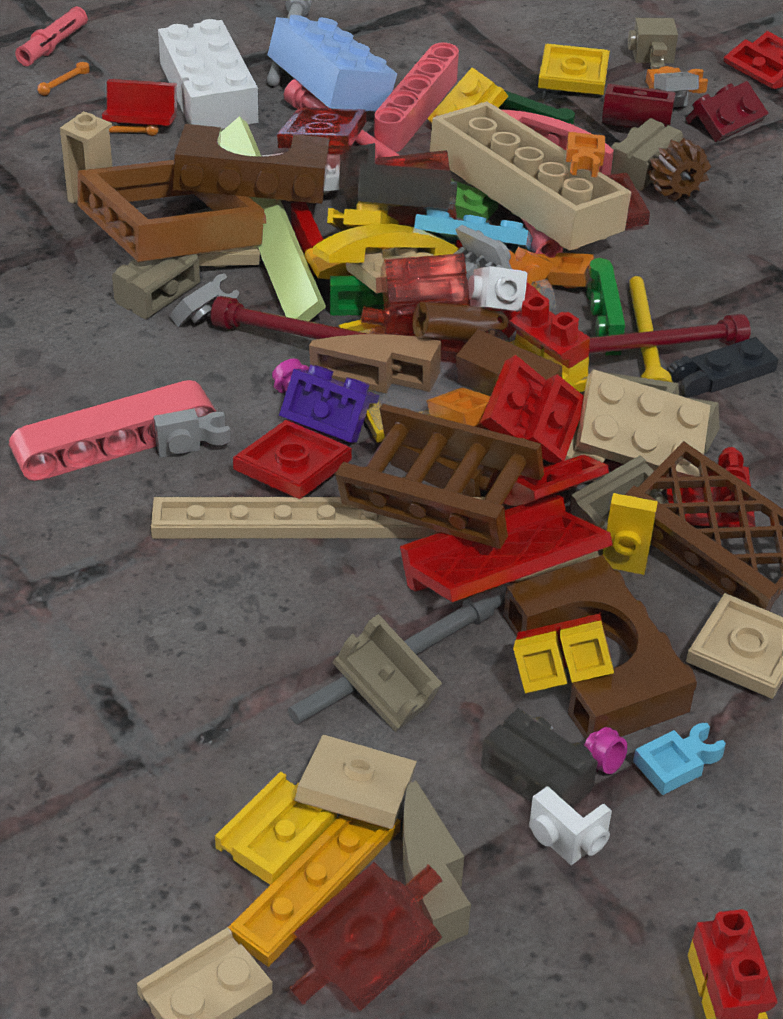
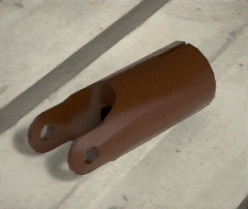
[413,301,508,342]

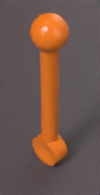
[37,62,90,96]
[109,124,159,136]

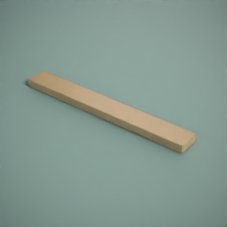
[151,497,486,539]

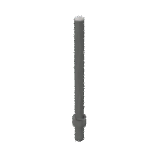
[288,581,514,724]

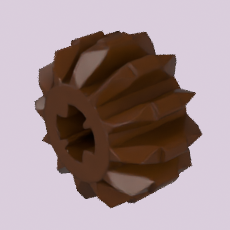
[648,138,711,201]

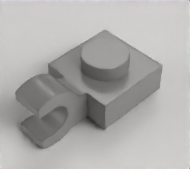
[169,273,239,327]
[153,408,230,458]

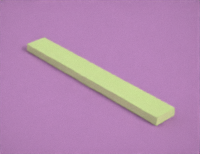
[220,116,326,321]

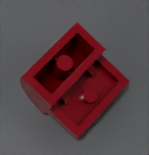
[602,84,675,128]

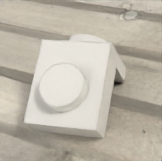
[467,266,527,312]
[529,786,612,865]

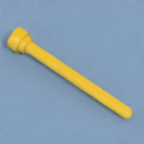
[629,276,672,382]

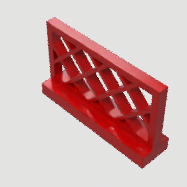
[400,494,612,602]

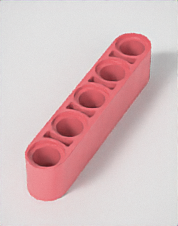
[374,43,459,152]
[9,380,216,481]

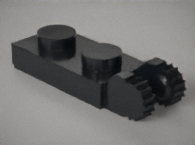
[667,337,779,397]

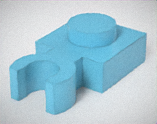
[633,723,726,795]

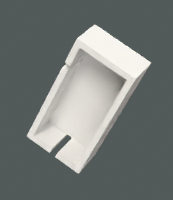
[158,19,258,129]

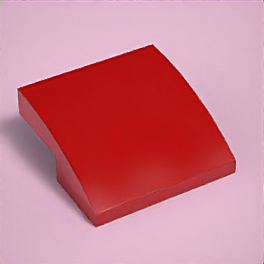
[723,31,783,89]
[480,355,584,463]
[492,454,609,506]

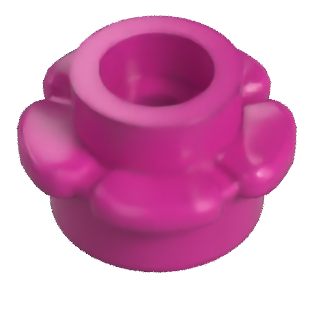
[272,358,309,393]
[583,727,628,774]

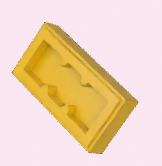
[603,493,658,575]

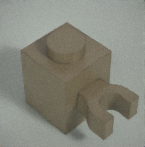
[628,18,678,69]

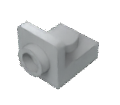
[654,72,699,107]

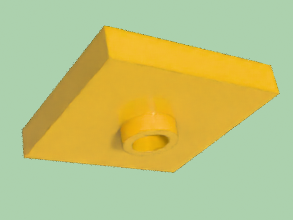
[538,44,610,95]

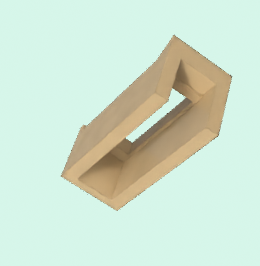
[60,112,112,204]

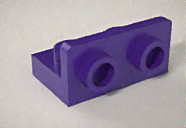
[279,364,379,443]

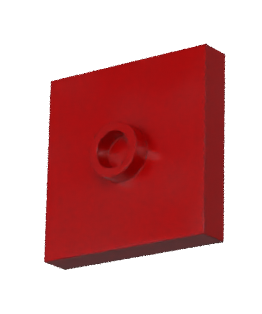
[233,420,352,499]

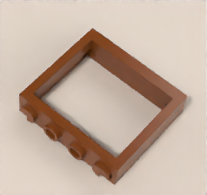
[77,160,266,262]

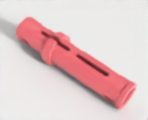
[15,6,88,66]

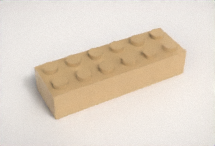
[429,101,631,251]

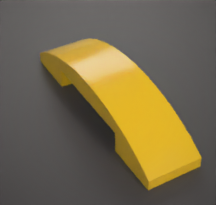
[313,224,459,263]

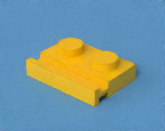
[427,67,508,124]
[327,203,398,231]
[215,771,337,885]

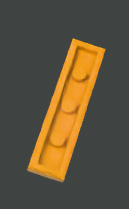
[228,815,401,967]

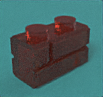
[380,253,470,320]

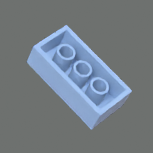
[267,15,397,111]

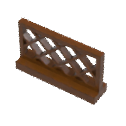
[625,441,783,612]

